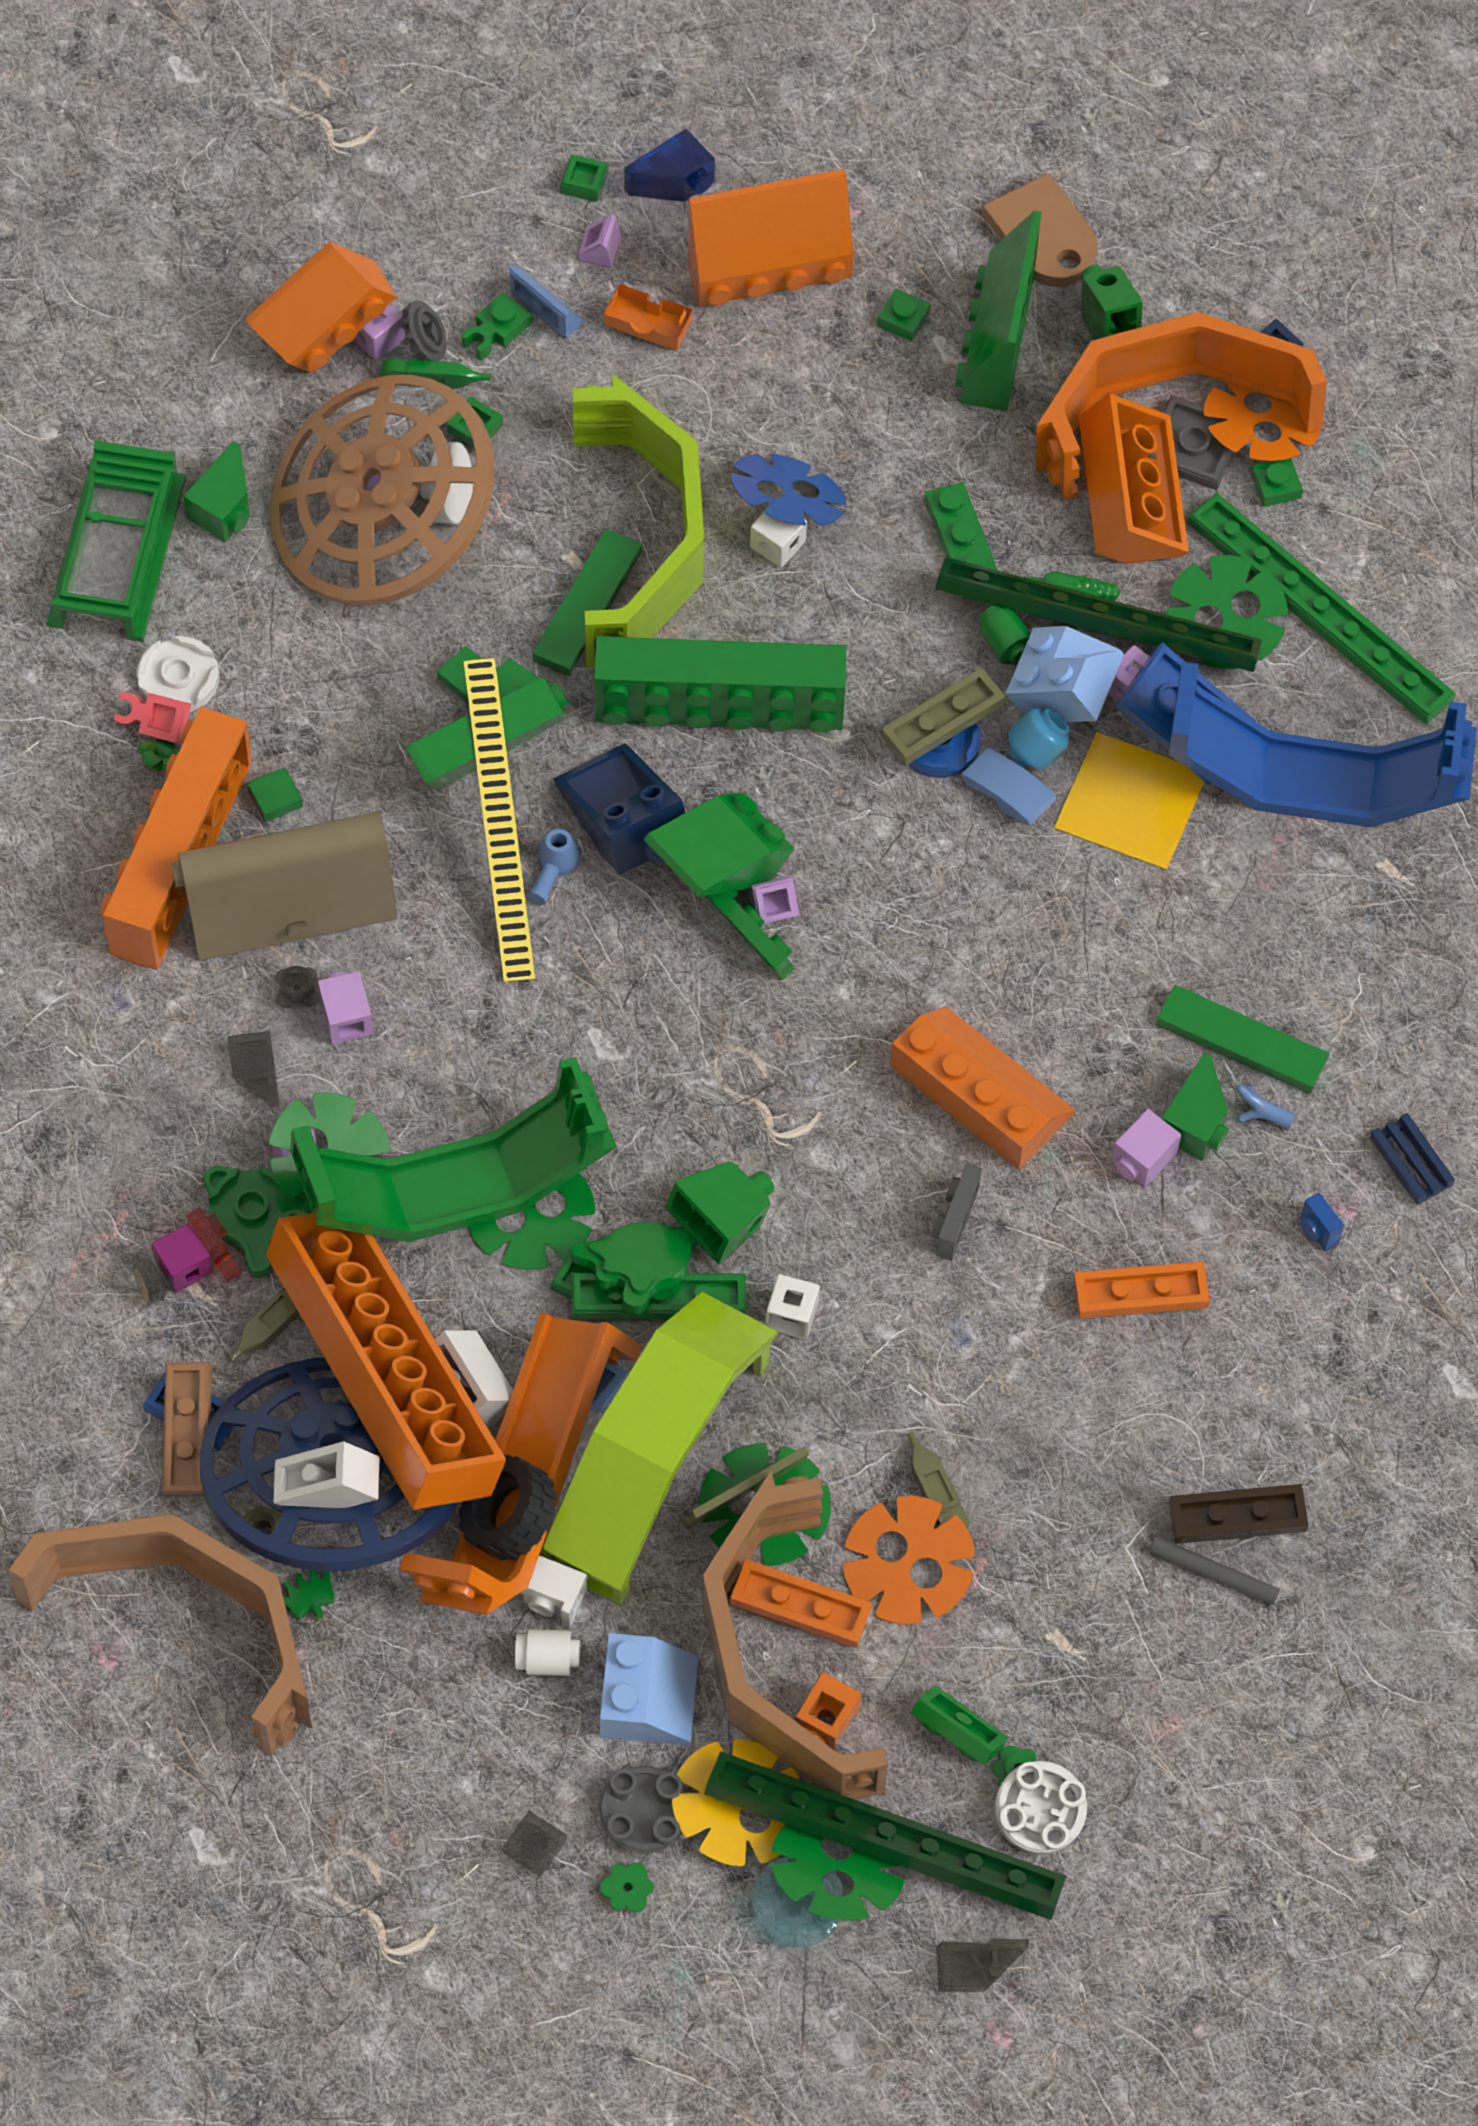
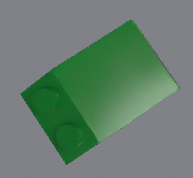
[644,792,795,897]

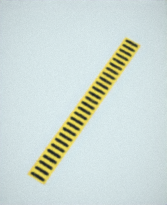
[464,658,535,982]

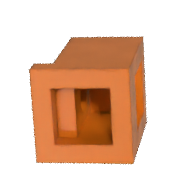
[795,1672,862,1750]

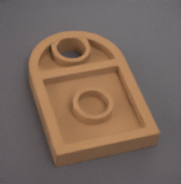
[982,173,1098,287]

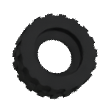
[458,1455,557,1560]

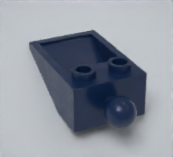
[554,743,685,875]

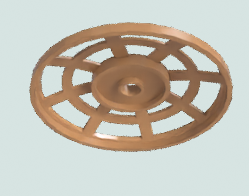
[270,375,495,605]

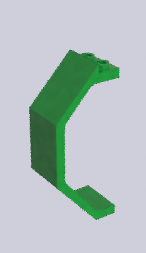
[290,1057,617,1242]

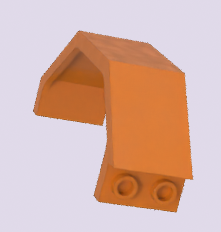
[1035,312,1327,500]

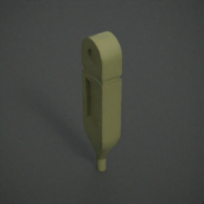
[228,1287,299,1363]
[907,1431,969,1529]

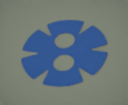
[730,454,846,526]

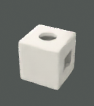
[750,509,807,568]
[765,1274,820,1340]

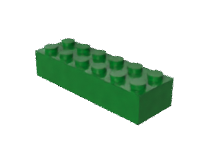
[595,636,847,733]

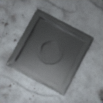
[1147,395,1234,490]

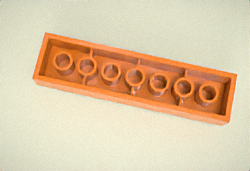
[266,1213,506,1510]

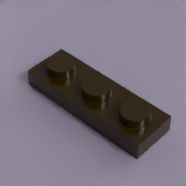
[1168,1484,1309,1544]

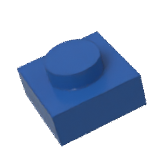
[1300,1192,1344,1251]

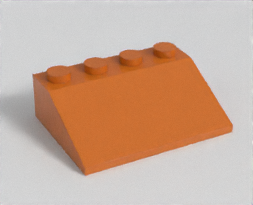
[688,169,854,306]

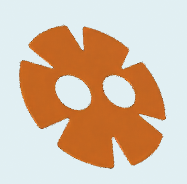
[1204,382,1321,461]
[843,1496,975,1625]

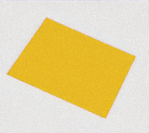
[1054,732,1205,870]

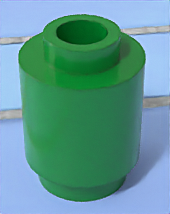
[978,605,1030,665]

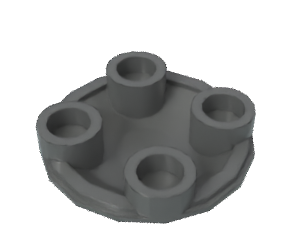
[598,1765,685,1854]

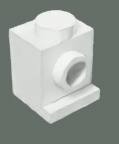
[520,1556,587,1629]

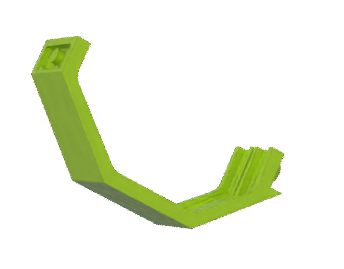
[572,373,704,668]
[542,1292,779,1606]

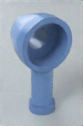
[526,829,580,905]

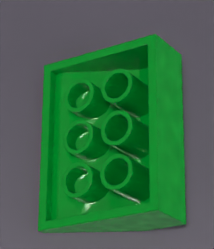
[955,211,1042,411]

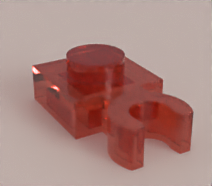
[185,1207,242,1282]

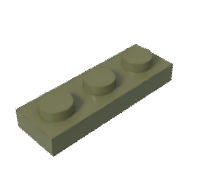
[881,667,1006,766]

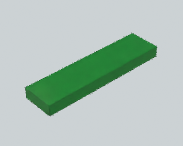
[533,528,642,676]
[1156,985,1330,1094]
[570,1273,747,1319]

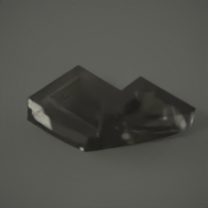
[228,1031,280,1107]
[936,1938,1029,1992]

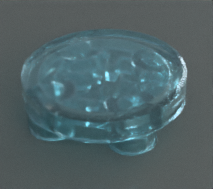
[752,1856,844,1948]

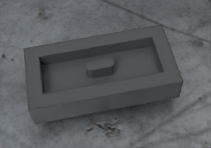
[932,1163,982,1261]

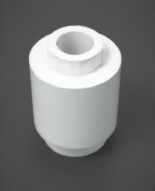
[515,1629,581,1676]

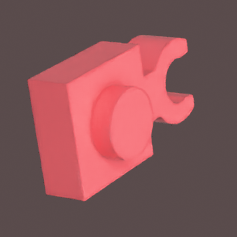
[114,692,192,744]

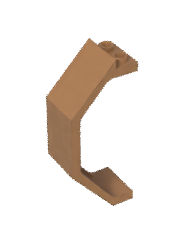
[702,1471,888,1800]
[8,1514,312,1756]

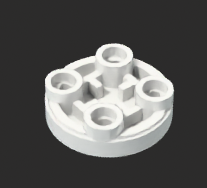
[420,442,473,524]
[994,1761,1087,1855]

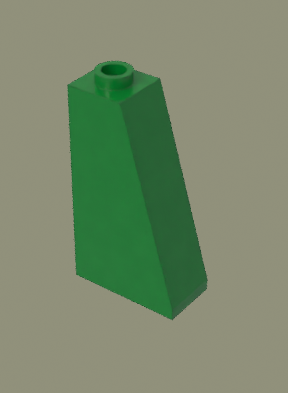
[406,676,569,791]

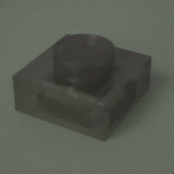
[503,1811,567,1877]

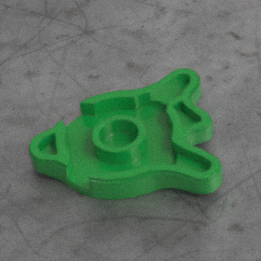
[203,1166,310,1278]
[571,1222,696,1315]

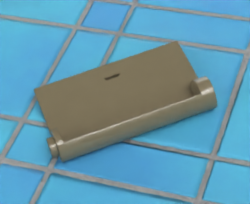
[171,811,398,961]

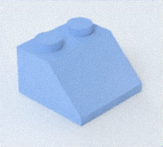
[600,1633,699,1745]

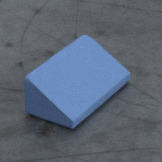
[510,265,585,338]

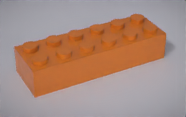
[100,706,252,970]

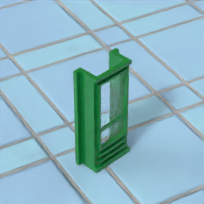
[46,440,186,642]

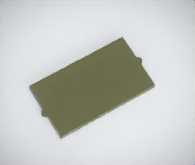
[683,1446,809,1529]

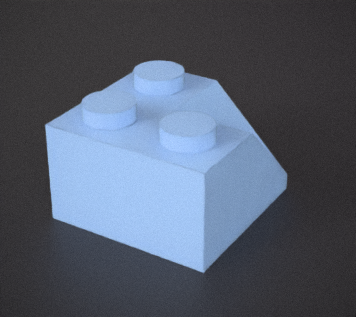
[1005,626,1124,722]

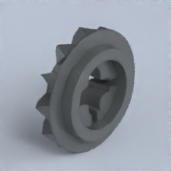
[401,300,447,361]

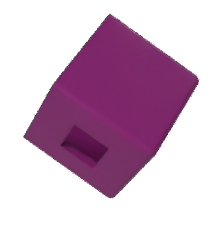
[151,1223,213,1293]

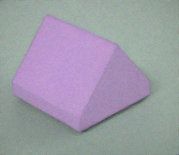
[578,214,622,267]
[749,875,800,925]

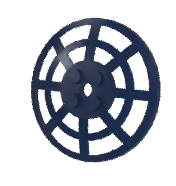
[199,1357,459,1571]

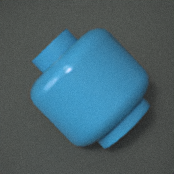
[1008,708,1070,770]

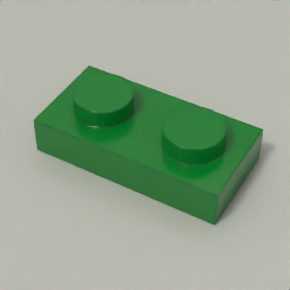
[910,1686,1009,1765]

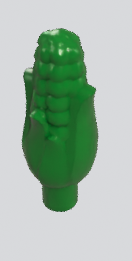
[1024,571,1120,601]

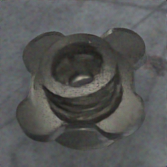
[275,966,319,1008]

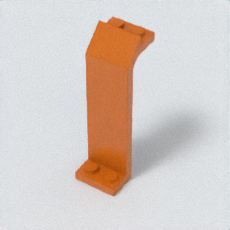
[399,1312,642,1615]

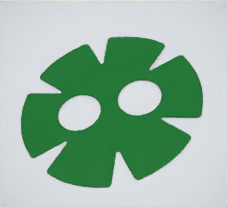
[1166,555,1288,669]
[269,1092,391,1213]
[469,1173,596,1269]
[699,1443,831,1566]
[771,1824,904,1921]

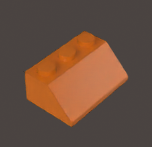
[245,241,396,373]

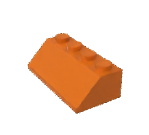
[1078,393,1189,564]
[890,1007,1075,1170]

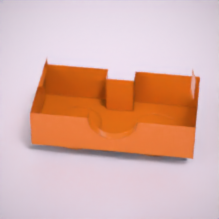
[604,284,693,351]

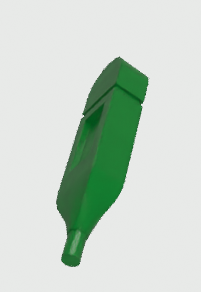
[380,359,491,389]

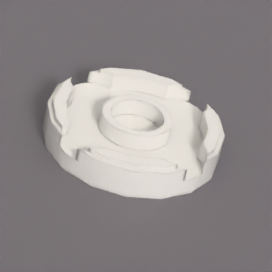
[136,636,220,712]

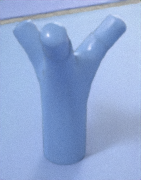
[1236,1084,1296,1130]

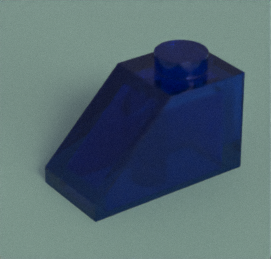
[624,128,715,202]

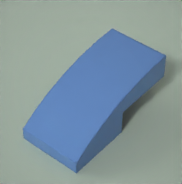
[962,747,1057,826]

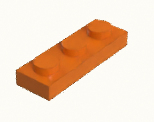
[1073,1261,1210,1319]
[730,1559,872,1649]

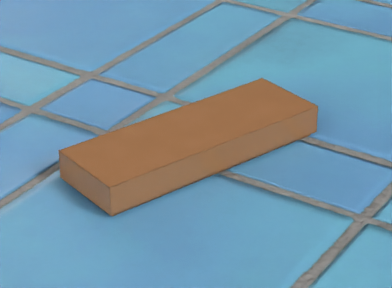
[162,1362,212,1497]

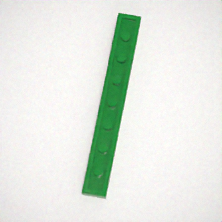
[1187,492,1456,725]

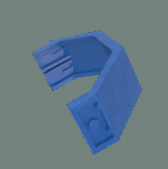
[1168,662,1477,827]

